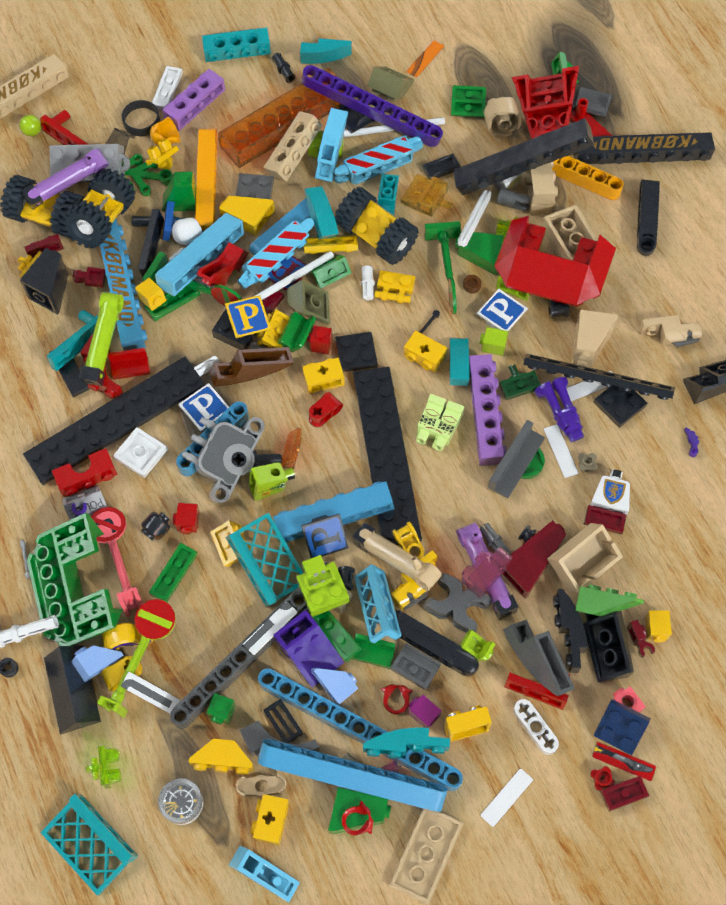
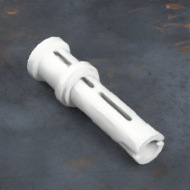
[0,615,59,648]

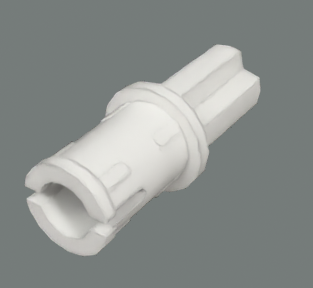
[361,266,375,301]

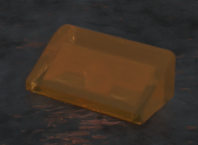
[281,428,302,469]

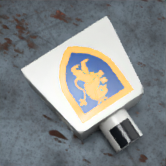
[590,469,630,514]

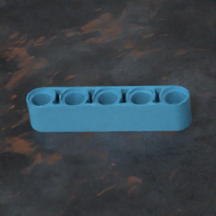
[249,198,311,255]
[176,401,249,477]

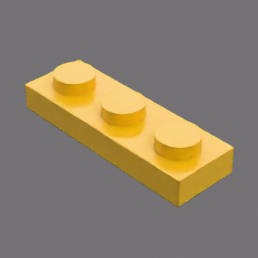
[304,236,358,254]

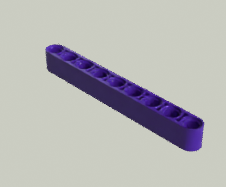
[301,65,443,147]

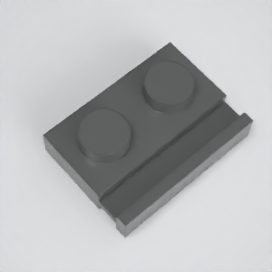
[391,643,441,690]

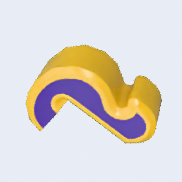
[102,623,154,651]

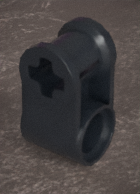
[547,299,570,319]

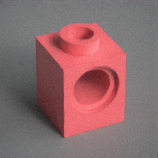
[613,686,646,713]

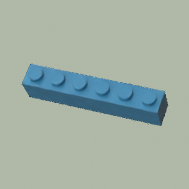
[273,482,395,543]

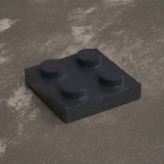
[335,332,378,372]
[594,385,648,428]

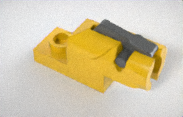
[391,550,437,611]

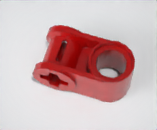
[309,392,343,428]

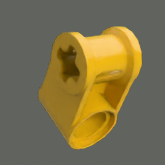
[392,521,424,560]
[100,656,143,692]

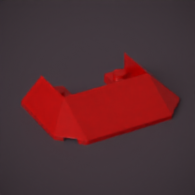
[494,215,616,307]

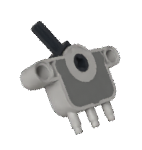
[182,417,282,504]

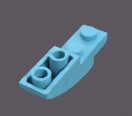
[315,108,348,182]

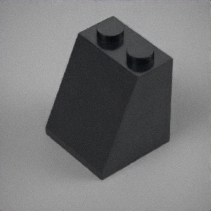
[20,248,68,315]

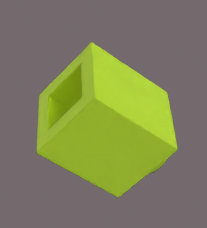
[479,327,508,356]

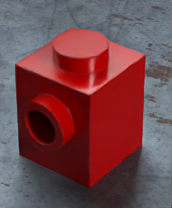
[307,325,333,355]
[173,503,200,535]

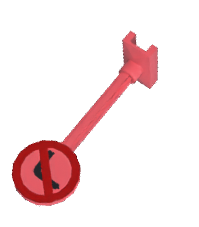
[90,507,144,617]

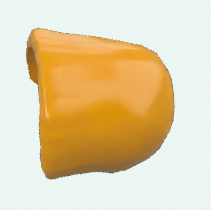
[150,117,181,147]

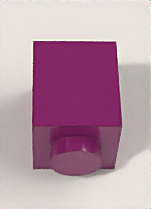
[408,694,442,728]

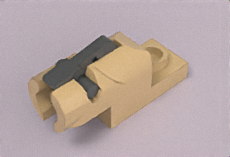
[639,315,702,348]

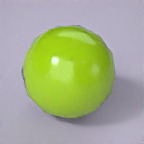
[19,115,41,137]

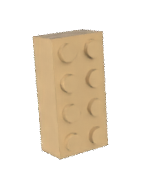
[542,205,598,261]

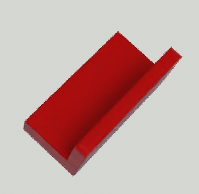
[108,348,150,380]

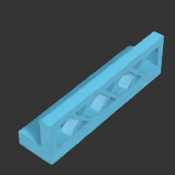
[354,564,402,643]

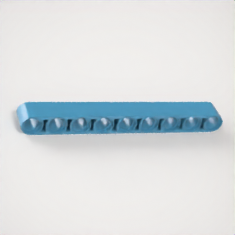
[257,739,448,812]

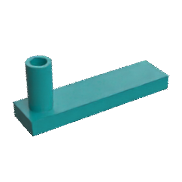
[47,310,98,371]

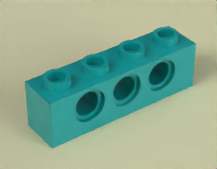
[202,27,271,62]

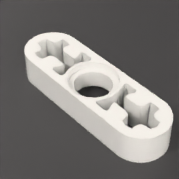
[513,699,559,755]

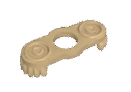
[235,774,287,797]

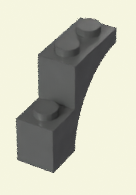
[240,721,319,757]

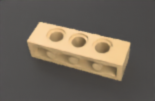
[263,111,323,182]

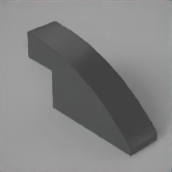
[503,619,575,696]

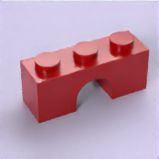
[52,448,118,497]

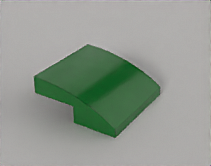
[451,85,486,118]

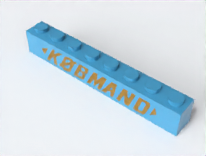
[100,219,148,351]

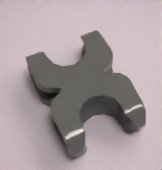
[423,573,492,633]

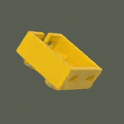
[444,705,492,742]

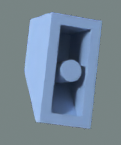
[72,645,124,682]
[310,668,358,704]

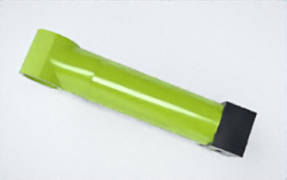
[79,292,124,386]

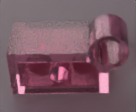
[462,547,513,598]

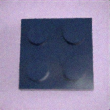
[593,699,651,755]

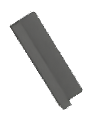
[488,420,545,498]

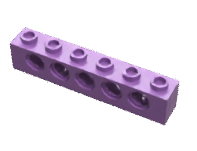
[469,354,507,466]

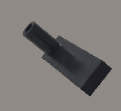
[131,209,164,277]

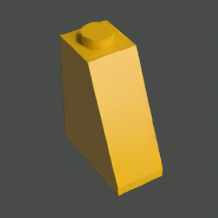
[219,195,275,236]

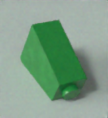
[162,172,196,212]
[455,230,503,275]
[328,787,392,834]

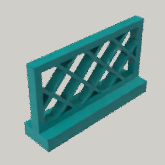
[225,512,303,607]
[40,794,138,896]

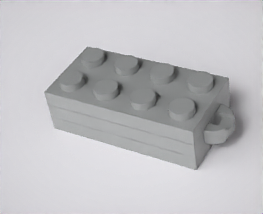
[49,144,130,183]

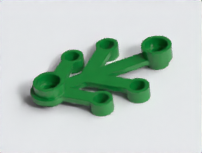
[125,154,173,197]

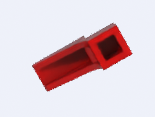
[196,242,249,287]

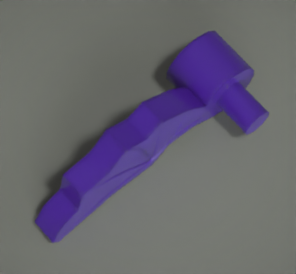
[685,427,699,457]

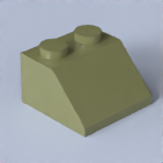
[367,66,415,101]

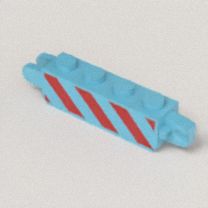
[334,135,423,185]
[237,218,315,289]

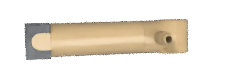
[352,523,442,591]

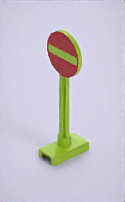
[97,599,176,719]

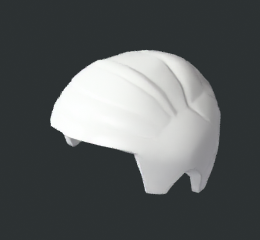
[172,218,202,246]

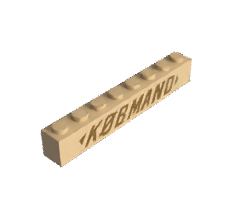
[0,54,69,119]

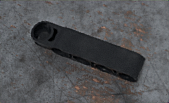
[637,179,660,256]
[395,610,479,677]

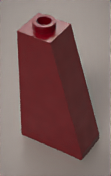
[498,520,566,599]

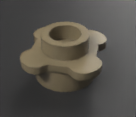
[578,453,598,472]

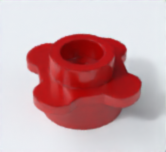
[590,766,615,791]

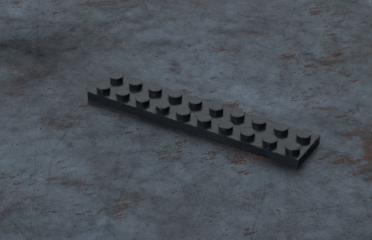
[23,356,205,485]
[353,366,422,545]

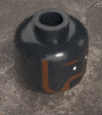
[141,512,170,541]

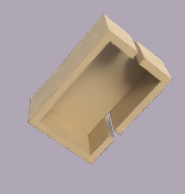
[524,161,558,215]
[547,523,623,593]

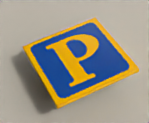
[225,295,271,338]

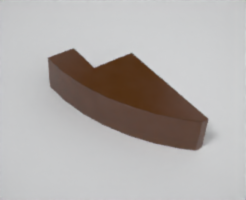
[209,347,294,387]

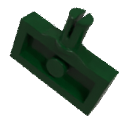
[499,364,541,400]

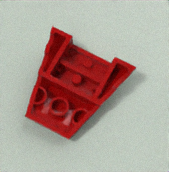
[512,66,579,139]

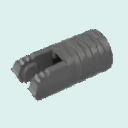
[497,188,531,211]

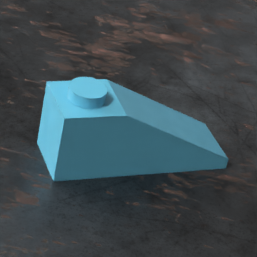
[228,846,300,902]

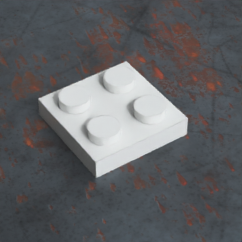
[113,427,168,479]

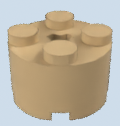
[484,97,522,137]

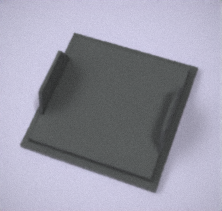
[572,87,612,117]

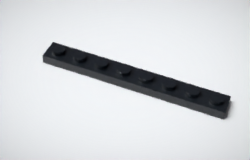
[523,354,675,400]

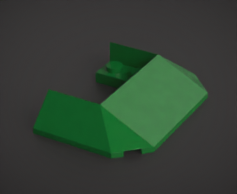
[27,513,123,646]

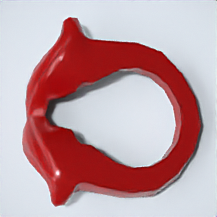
[381,684,413,714]
[342,801,373,836]

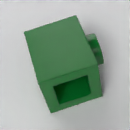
[207,693,236,725]

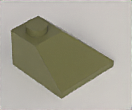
[287,280,330,325]

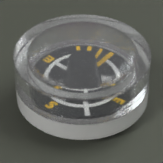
[158,778,203,825]

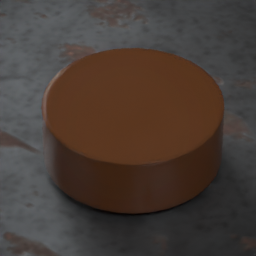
[463,275,481,294]

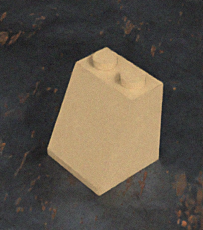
[572,310,618,368]

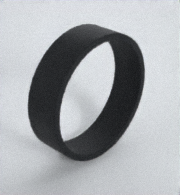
[122,100,160,137]

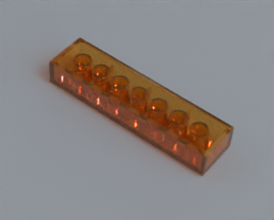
[217,67,344,168]

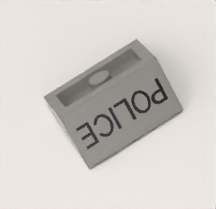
[62,485,108,520]

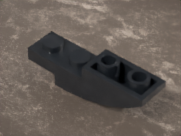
[553,588,588,673]

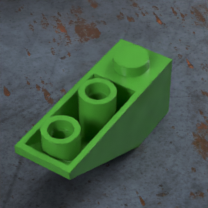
[575,584,644,616]

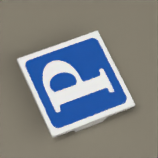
[477,289,528,331]
[178,383,229,431]

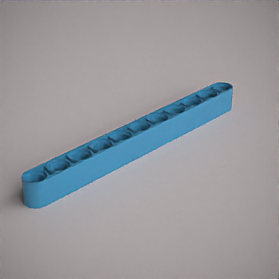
[258,669,463,791]

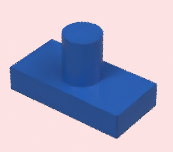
[162,201,185,241]

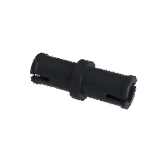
[272,53,296,83]

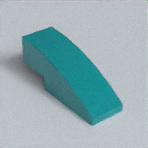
[300,38,352,64]
[304,186,339,240]
[449,338,469,386]

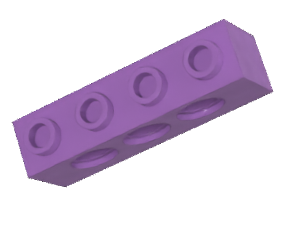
[162,69,225,131]

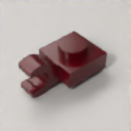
[73,267,106,288]
[627,619,655,658]

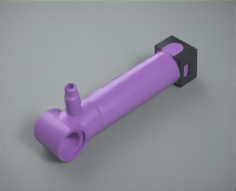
[21,148,109,210]
[456,522,519,620]

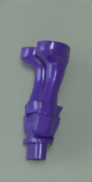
[534,377,584,443]

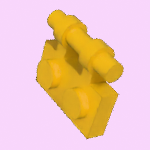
[375,270,416,304]

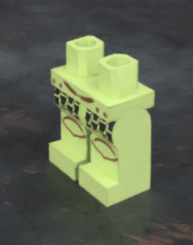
[416,394,465,452]

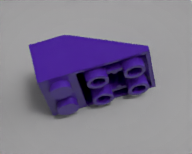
[273,610,344,688]

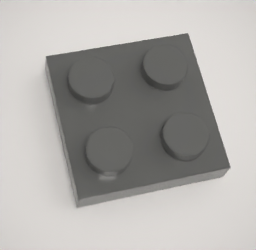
[236,173,274,199]

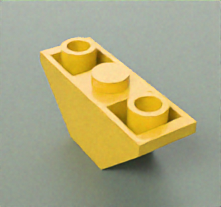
[189,739,254,775]

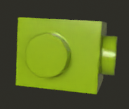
[459,630,496,661]

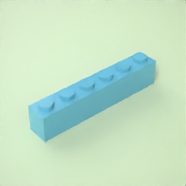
[155,213,244,296]

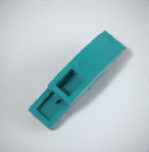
[378,174,399,216]
[363,727,450,759]

